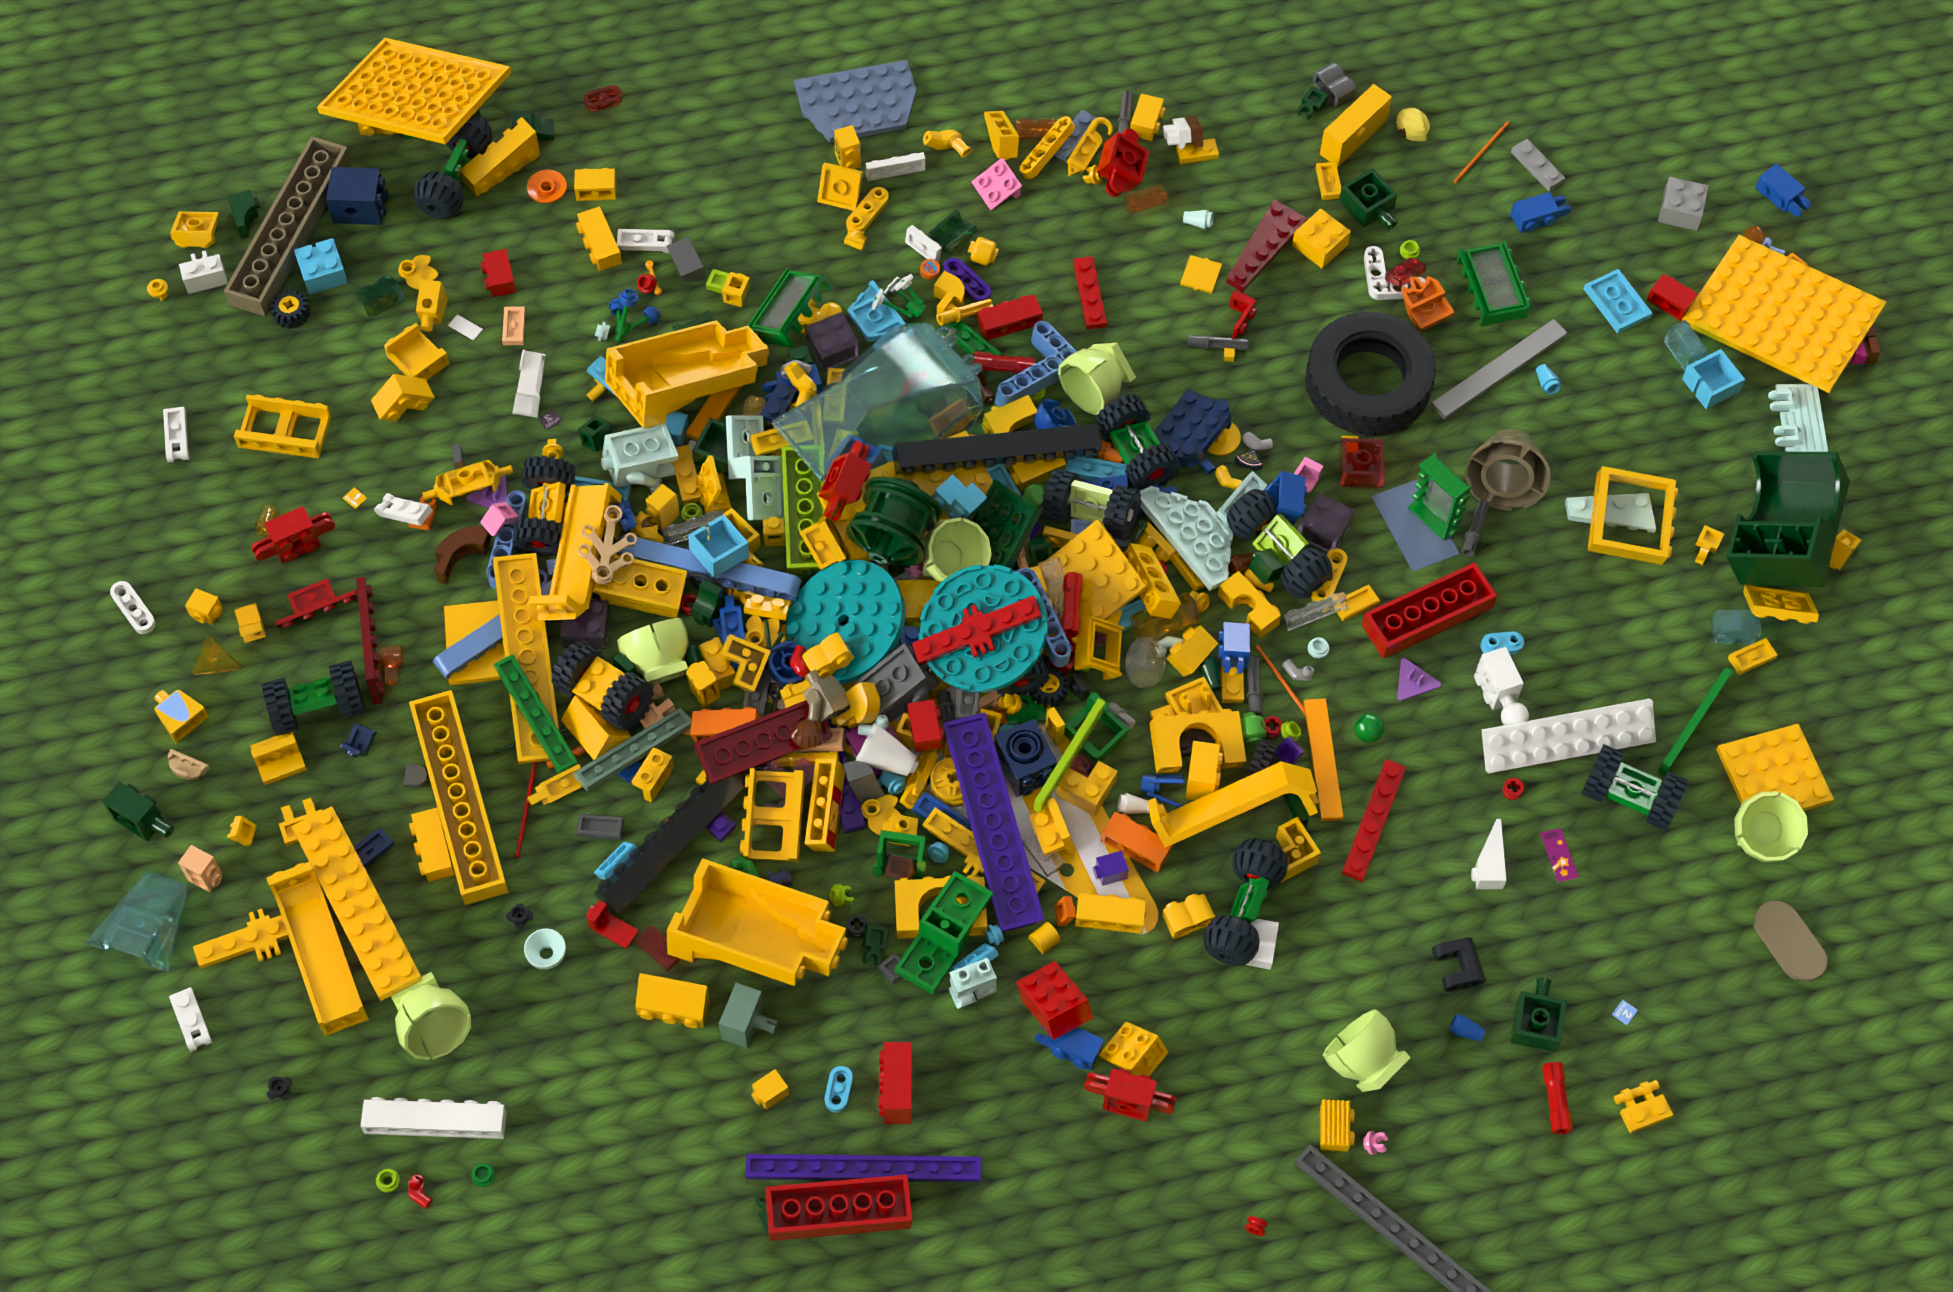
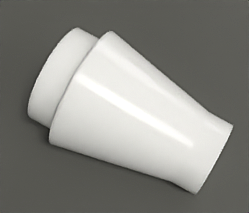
[1117,793,1150,814]

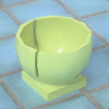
[1058,343,1136,415]
[922,517,992,583]
[617,618,689,686]
[1734,791,1808,862]
[391,972,471,1060]
[1322,1009,1411,1092]

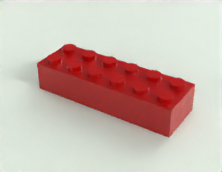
[1362,562,1497,659]
[765,1175,912,1241]

